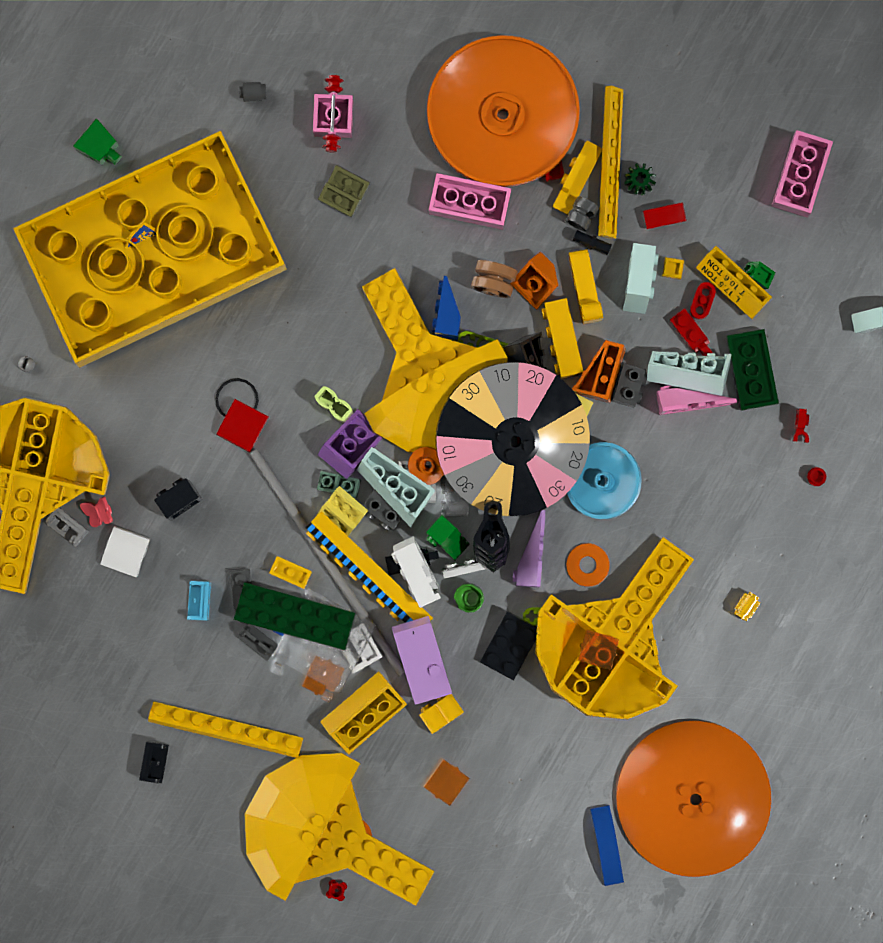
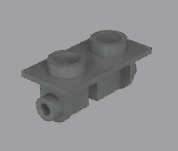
[237,624,279,661]

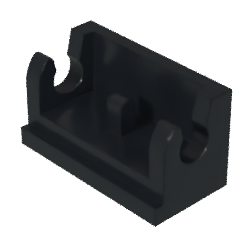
[139,741,169,784]

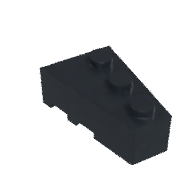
[503,332,547,369]

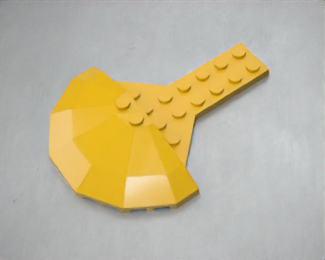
[362,268,509,453]
[0,397,110,594]
[535,537,694,720]
[245,753,434,906]

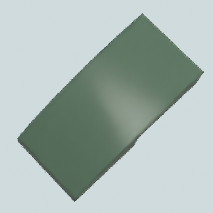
[317,471,361,498]

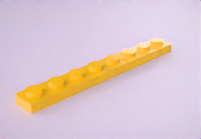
[598,85,623,239]
[148,701,303,758]

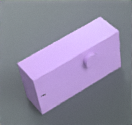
[392,616,452,705]

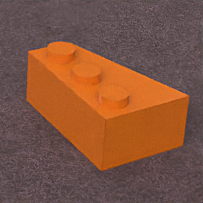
[572,340,626,403]

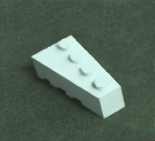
[357,447,435,527]

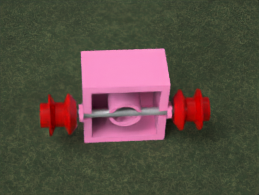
[313,75,353,153]

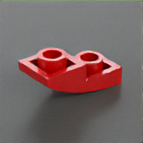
[643,202,687,229]

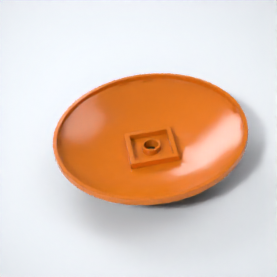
[616,721,771,877]

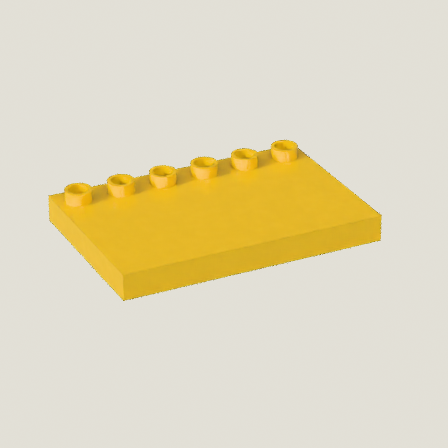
[13,131,287,368]

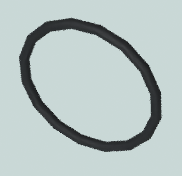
[215,378,259,417]

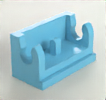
[187,581,211,621]

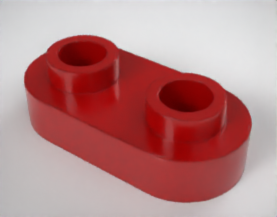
[690,282,716,320]

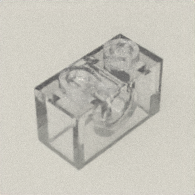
[441,477,469,517]

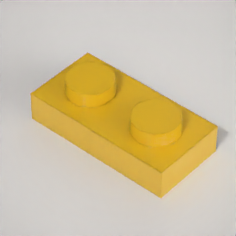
[269,556,312,589]

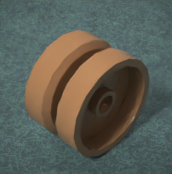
[471,260,518,298]

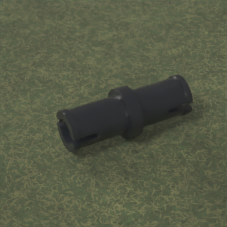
[572,230,612,255]

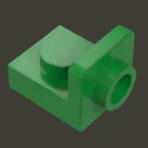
[743,261,776,289]

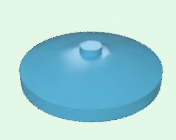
[567,442,642,519]

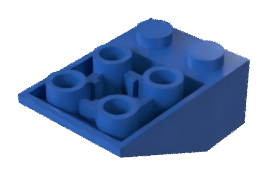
[432,276,461,341]

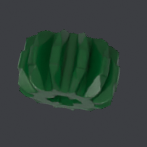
[624,163,656,195]

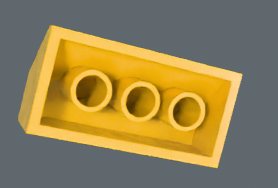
[320,671,407,754]

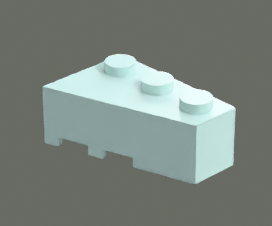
[622,243,659,314]

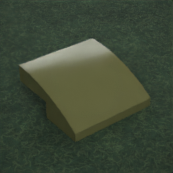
[318,165,371,217]

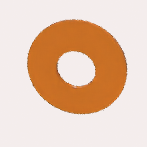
[566,543,610,587]

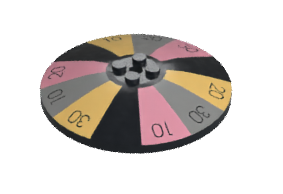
[436,362,590,516]

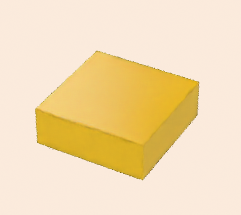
[662,257,684,280]

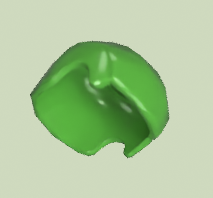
[454,583,484,613]

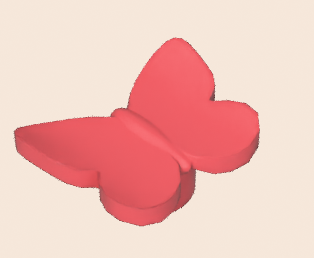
[80,496,113,527]

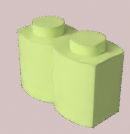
[314,386,353,423]

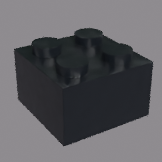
[154,478,203,521]

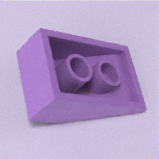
[318,409,383,479]

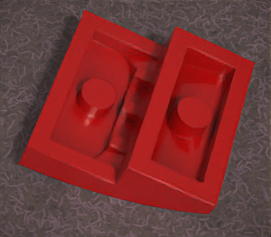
[216,399,269,453]

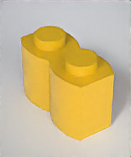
[419,694,464,734]

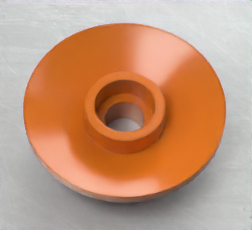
[408,447,444,485]

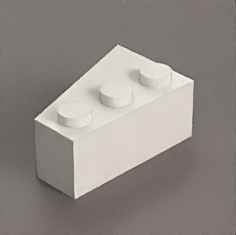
[392,536,441,608]

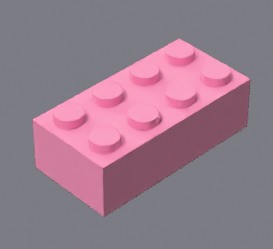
[771,130,833,218]
[429,173,511,230]

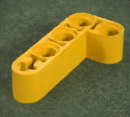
[568,249,603,325]

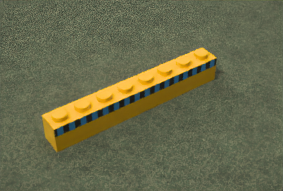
[305,511,433,623]

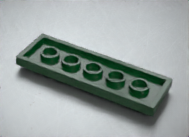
[234,582,356,651]

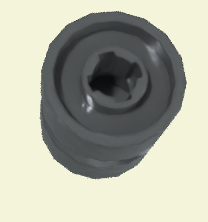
[565,196,599,232]

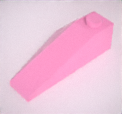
[656,386,737,415]

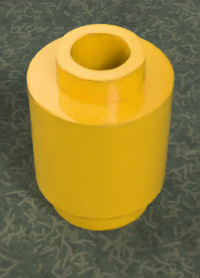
[734,592,760,622]

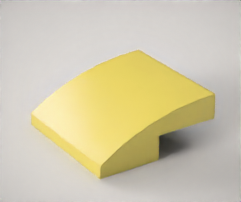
[316,486,368,536]

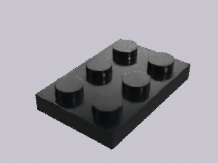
[480,611,537,681]

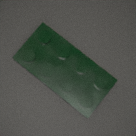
[726,329,779,411]

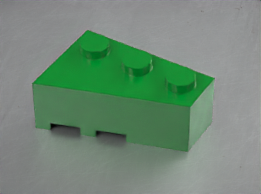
[426,515,470,561]

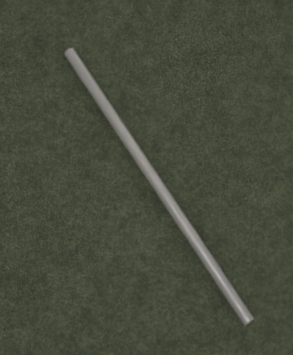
[249,449,405,676]

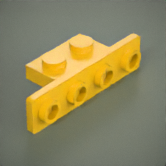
[553,141,602,215]

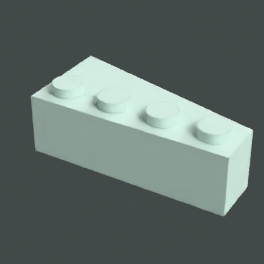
[647,351,731,396]

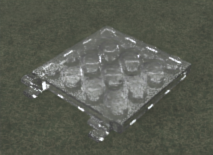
[271,589,377,703]

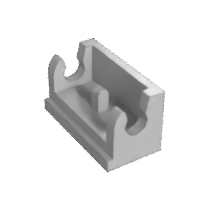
[45,507,89,547]

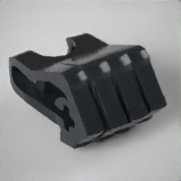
[473,501,510,573]

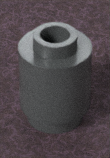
[239,82,266,102]

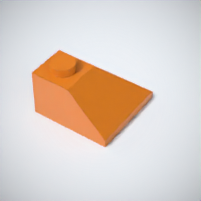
[510,252,559,310]

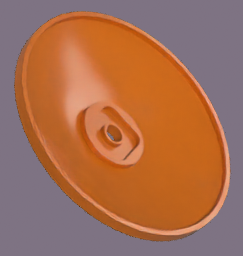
[427,35,580,187]

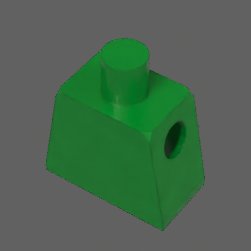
[73,119,122,165]

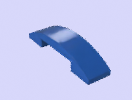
[590,805,624,886]

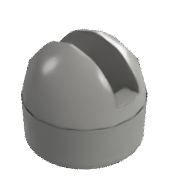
[18,356,35,372]

